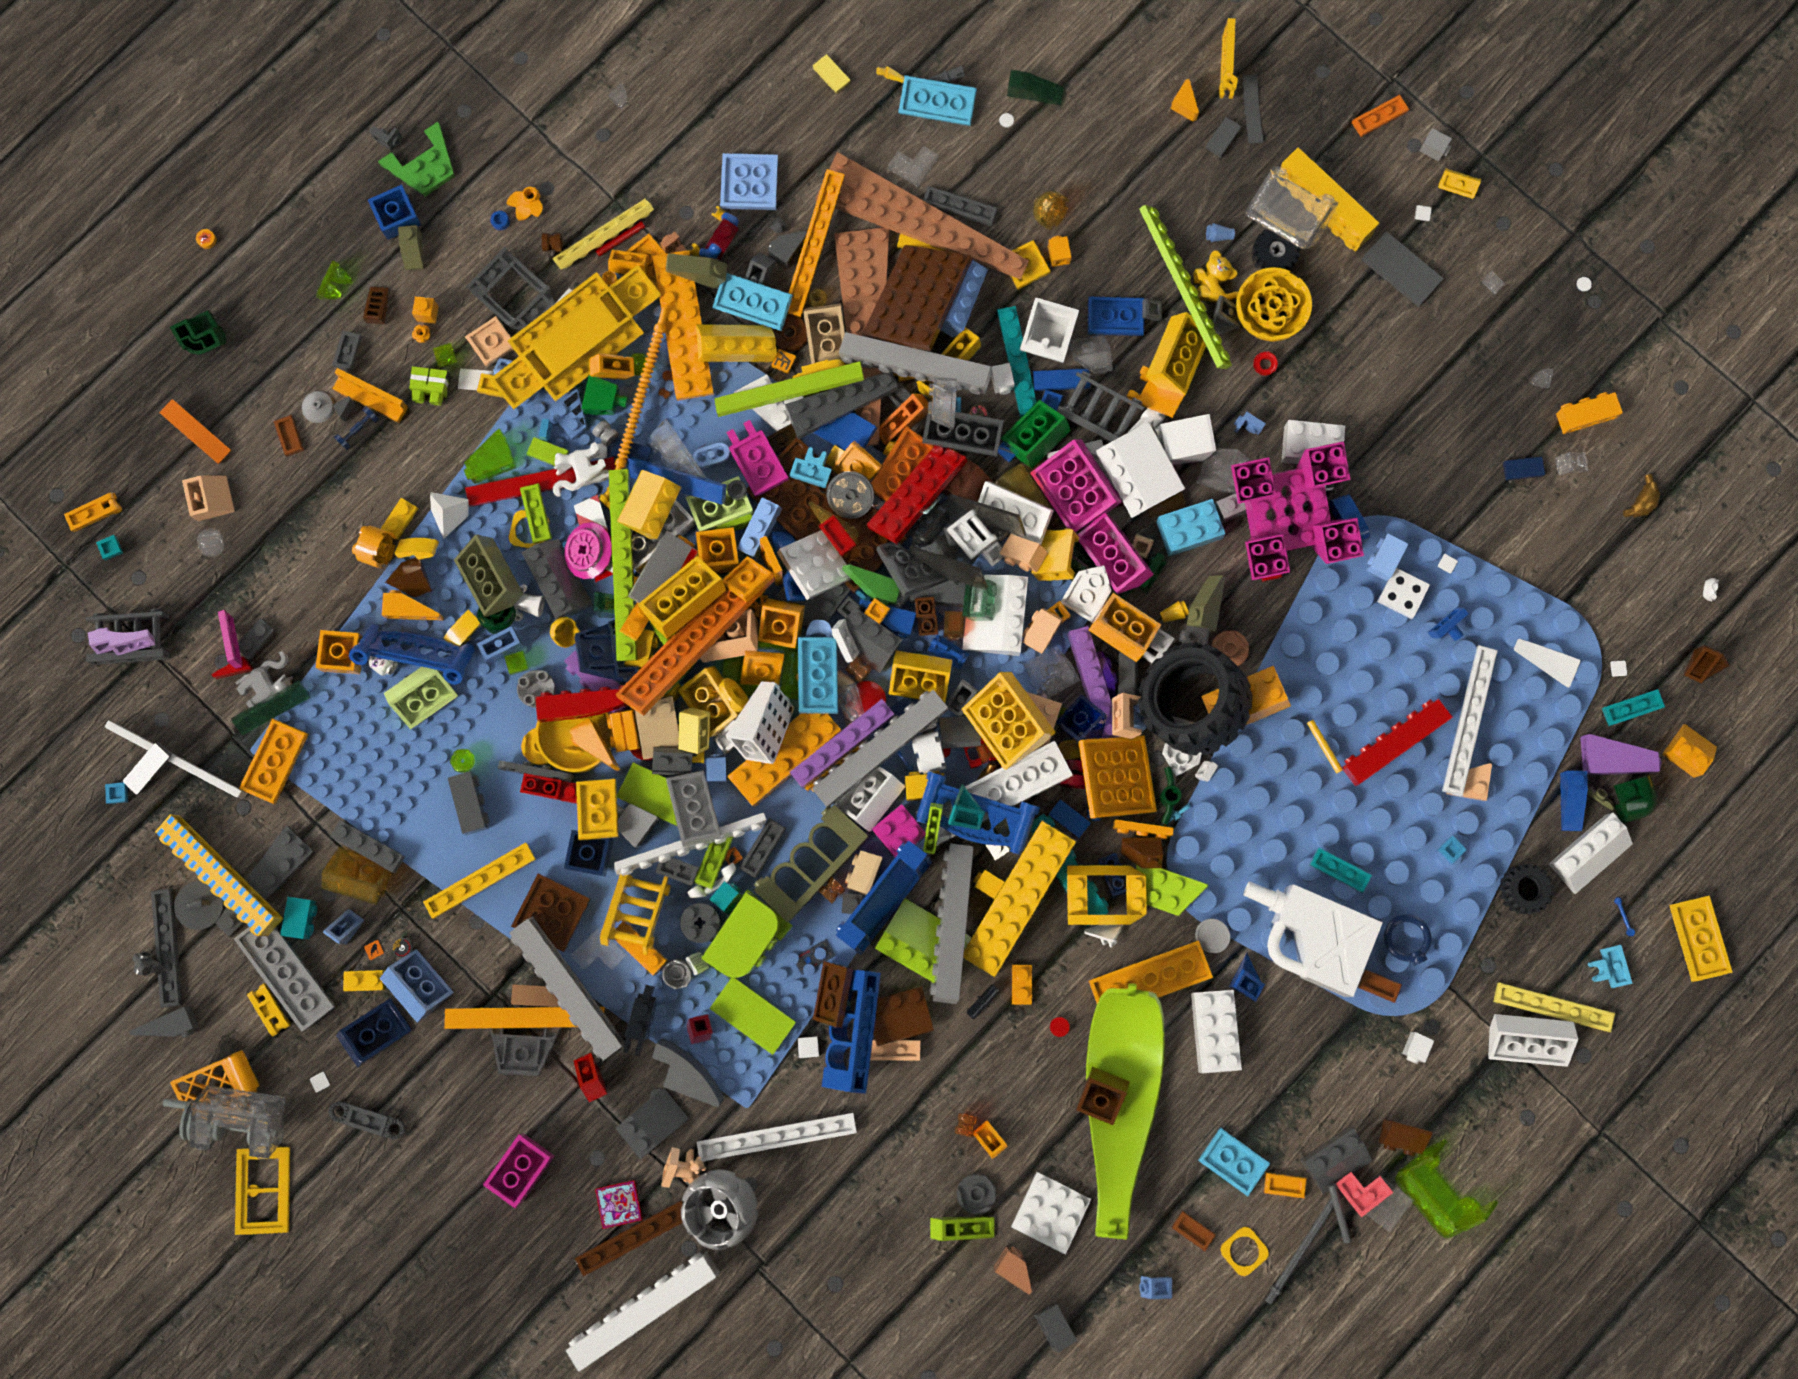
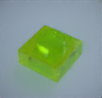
[433,343,457,368]
[504,651,529,675]

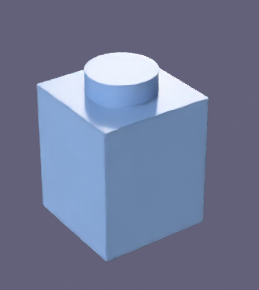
[706,754,728,783]

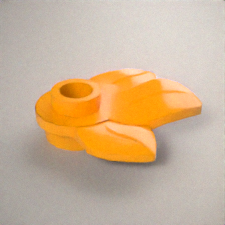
[506,187,543,221]

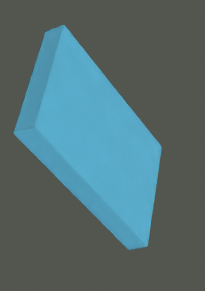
[1198,1128,1270,1196]

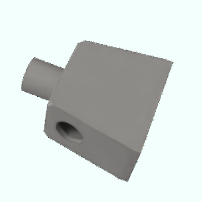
[617,804,659,849]

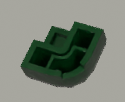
[170,310,226,355]
[1614,776,1657,824]

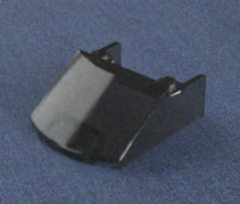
[910,494,1027,590]

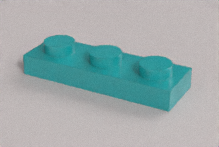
[1602,689,1665,726]
[1309,848,1372,893]

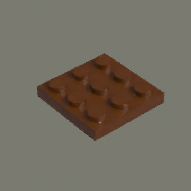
[511,873,591,952]

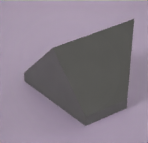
[1212,296,1241,335]
[946,679,979,716]

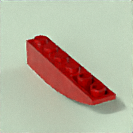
[535,685,628,723]

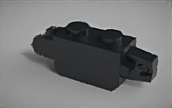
[623,984,657,1057]

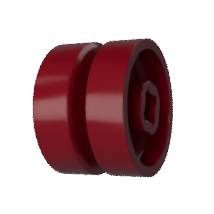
[1058,760,1086,789]

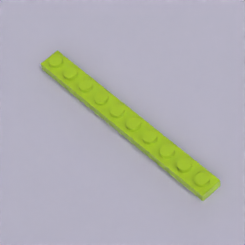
[1139,205,1232,369]
[609,469,637,662]

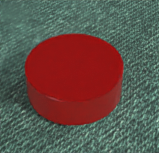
[1049,1017,1070,1037]

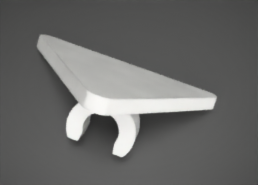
[1084,925,1123,947]

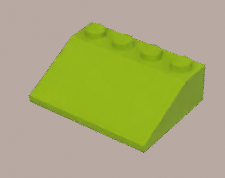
[875,898,972,983]

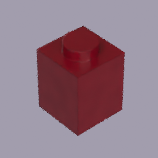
[687,1014,713,1044]

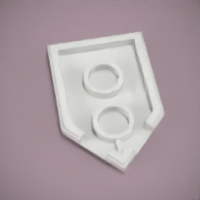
[1061,565,1112,623]
[1162,716,1202,777]

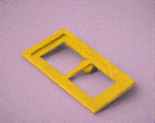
[235,1147,290,1235]

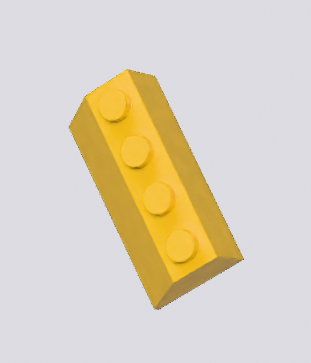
[1146,312,1206,395]
[696,324,777,362]
[638,556,726,639]

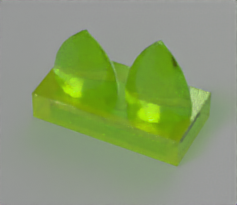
[316,260,353,299]

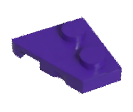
[1096,651,1118,703]

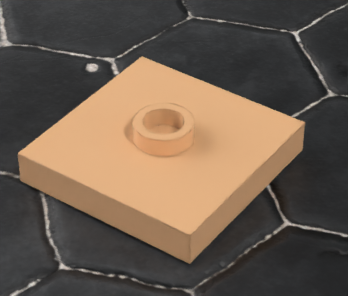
[465,316,514,367]

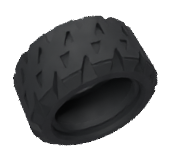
[1138,642,1253,755]

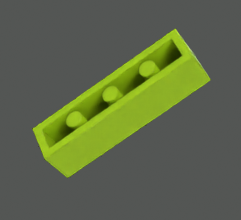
[923,803,943,854]

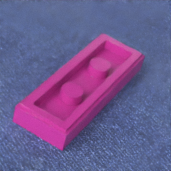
[218,610,242,669]

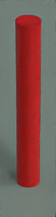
[595,221,645,257]

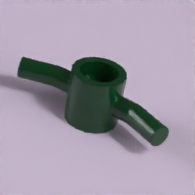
[1160,766,1181,826]

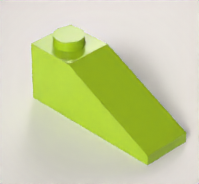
[930,1217,994,1241]

